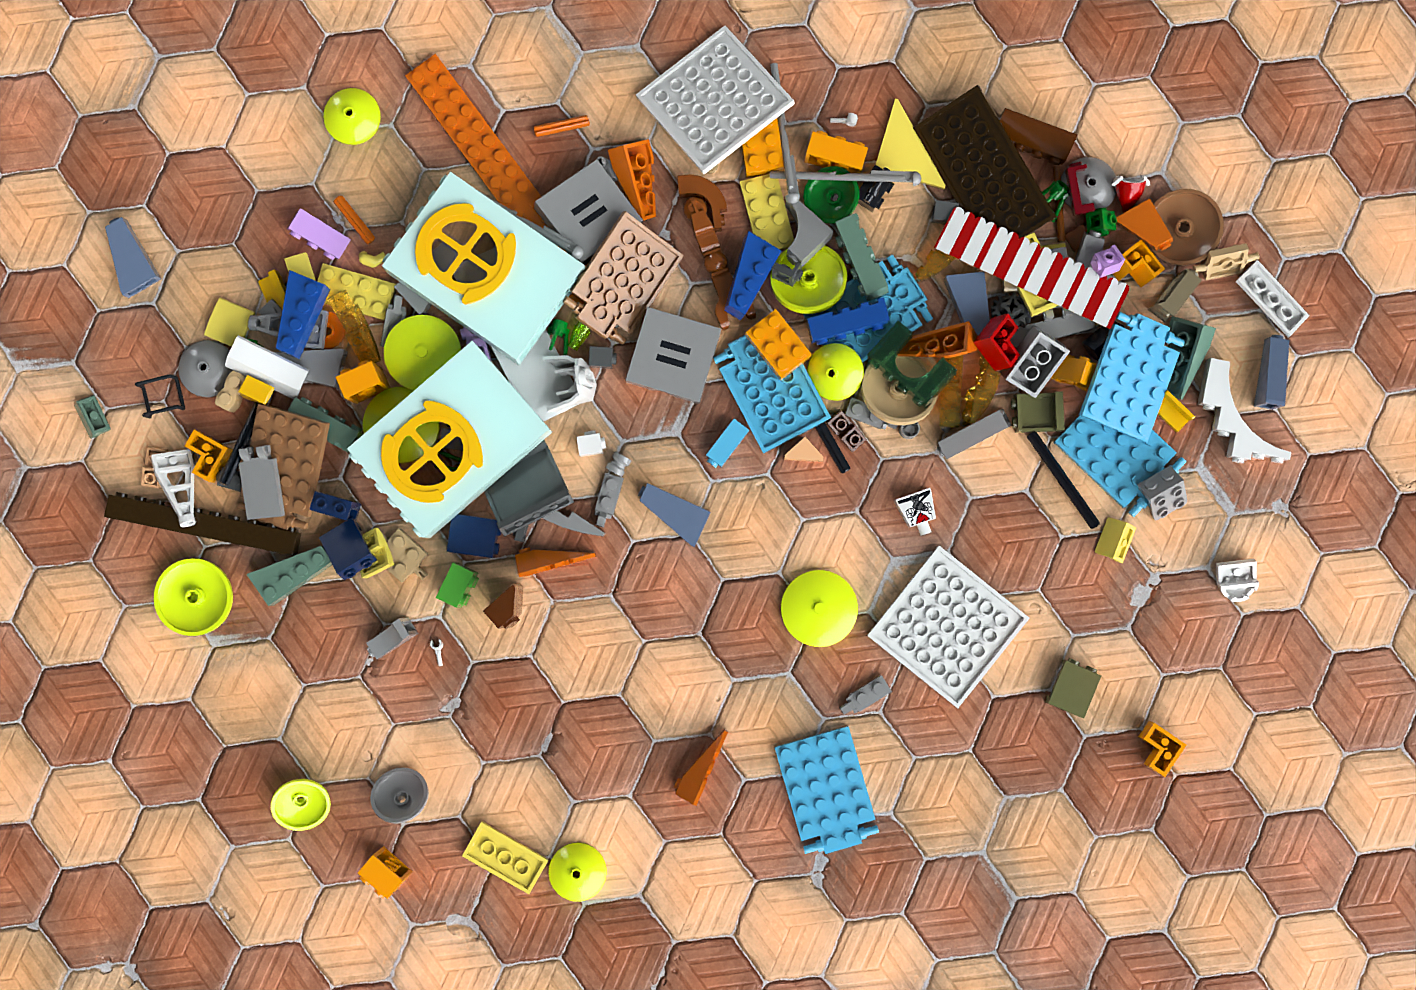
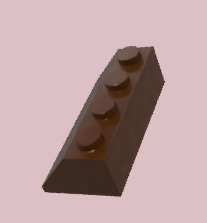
[999,108,1078,165]
[483,584,523,629]

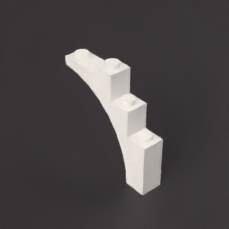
[1197,358,1291,463]

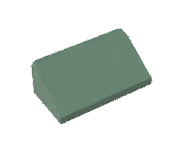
[74,395,111,439]

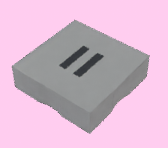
[534,159,643,266]
[626,307,721,404]

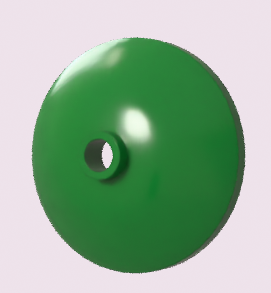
[803,166,860,224]

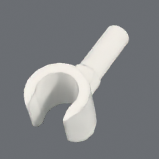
[830,113,858,127]
[430,639,443,666]

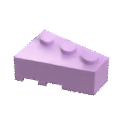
[287,208,351,260]

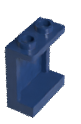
[310,491,361,521]
[447,514,502,558]
[319,518,377,580]

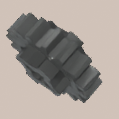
[991,292,1031,331]

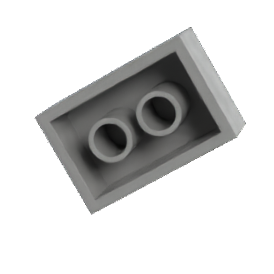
[1000,325,1070,398]

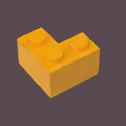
[1112,239,1165,288]
[1051,354,1097,391]
[185,429,233,483]
[1138,721,1187,777]

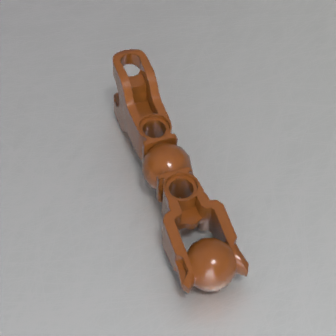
[683,197,756,330]

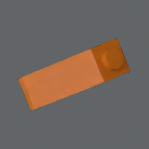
[1116,198,1173,251]

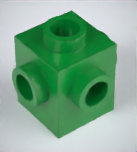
[1086,208,1117,236]

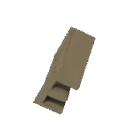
[1148,268,1202,322]

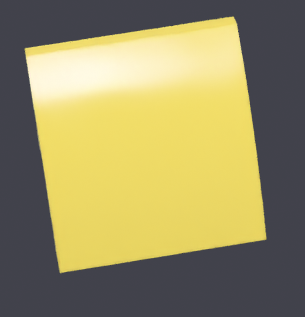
[204,298,255,347]
[360,528,394,578]

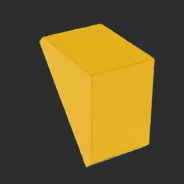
[238,375,275,405]

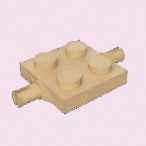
[1193,244,1259,280]
[381,528,428,583]

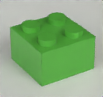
[436,563,479,608]

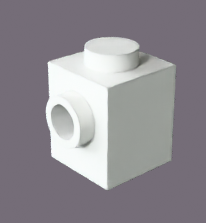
[577,431,606,457]

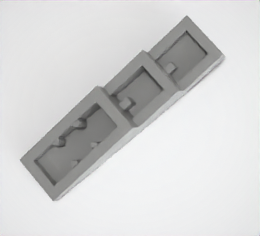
[543,511,606,537]

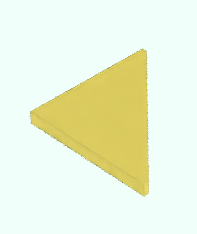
[876,98,946,190]

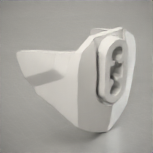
[542,355,597,412]

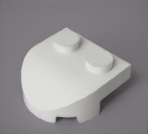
[1216,559,1259,602]

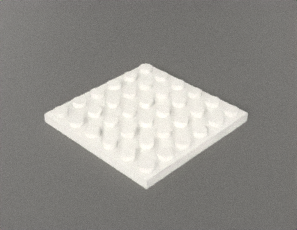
[636,26,795,174]
[867,546,1030,708]

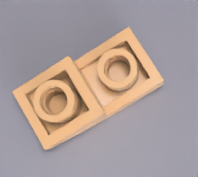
[141,446,168,489]

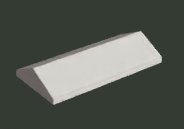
[1236,260,1310,337]
[225,335,309,399]

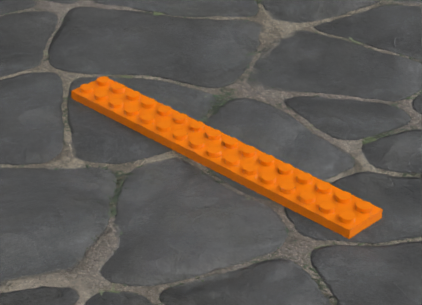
[405,53,587,305]

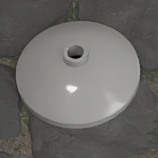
[1061,157,1116,212]
[178,340,234,397]
[370,768,429,824]

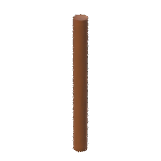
[1053,166,1065,242]

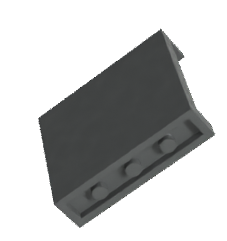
[484,440,574,537]

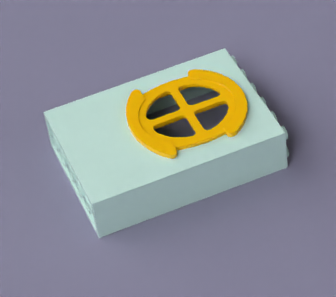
[382,172,585,365]
[347,341,552,538]

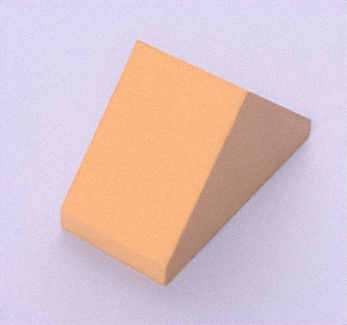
[784,437,823,462]

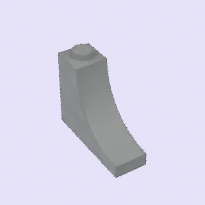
[785,200,833,267]
[1074,230,1127,285]
[366,617,419,659]

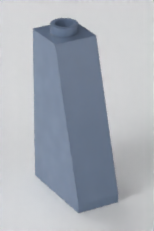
[105,217,162,298]
[944,272,990,335]
[1254,335,1289,410]
[638,483,711,547]

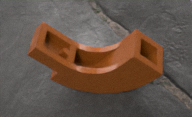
[677,174,727,232]

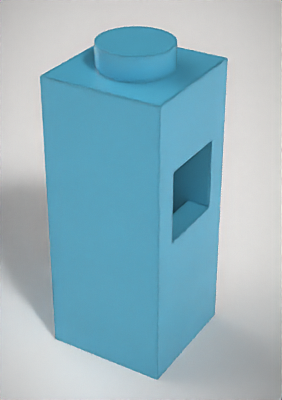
[706,419,749,468]

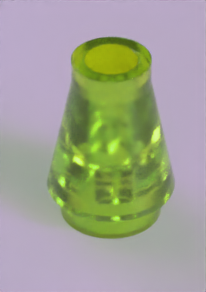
[567,321,591,351]

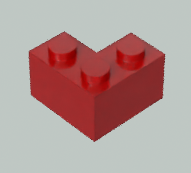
[973,314,1020,371]

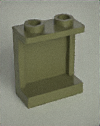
[1011,391,1065,433]
[1045,658,1101,718]

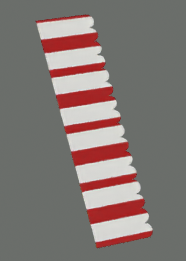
[934,207,1129,329]

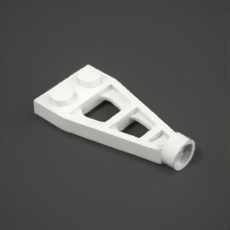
[151,449,196,527]

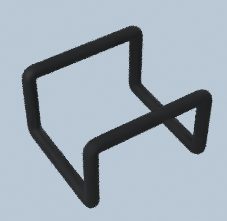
[135,374,185,419]

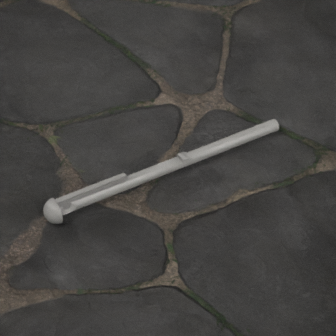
[770,63,800,204]
[770,170,921,186]
[479,191,583,260]

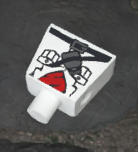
[894,488,936,536]

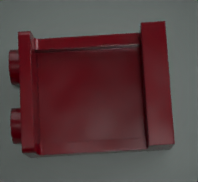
[1065,162,1095,216]

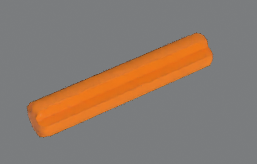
[534,115,590,137]
[333,196,375,244]

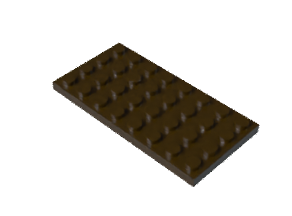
[913,85,1057,239]

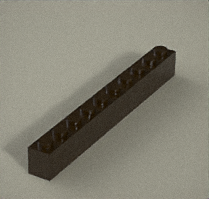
[104,492,302,556]

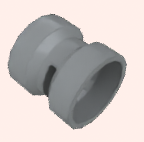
[899,422,920,439]
[606,451,631,477]

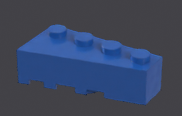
[724,231,781,320]
[276,270,330,360]
[806,297,890,345]

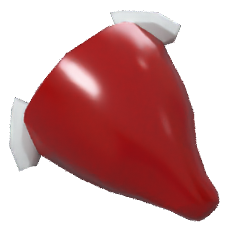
[1111,175,1150,213]

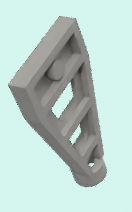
[248,310,329,350]

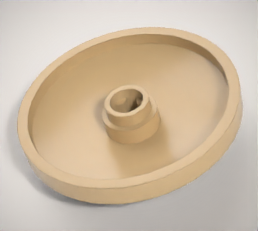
[861,352,938,425]

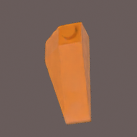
[608,139,656,221]
[897,321,978,358]
[515,547,597,577]
[674,729,728,806]

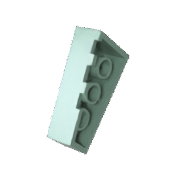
[835,213,889,302]
[288,397,363,453]
[246,546,332,606]

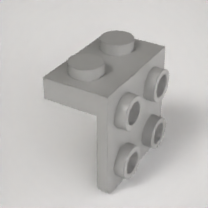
[1137,465,1187,520]

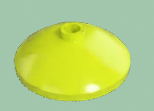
[323,88,381,145]
[807,343,864,401]
[271,779,331,831]
[549,842,607,901]

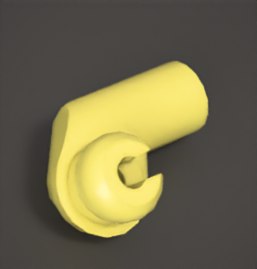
[358,251,386,268]

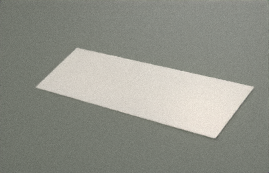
[453,247,579,422]

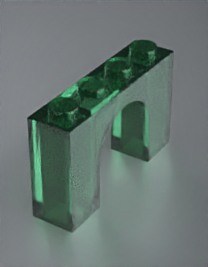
[867,321,957,408]

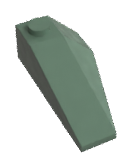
[1166,316,1216,400]

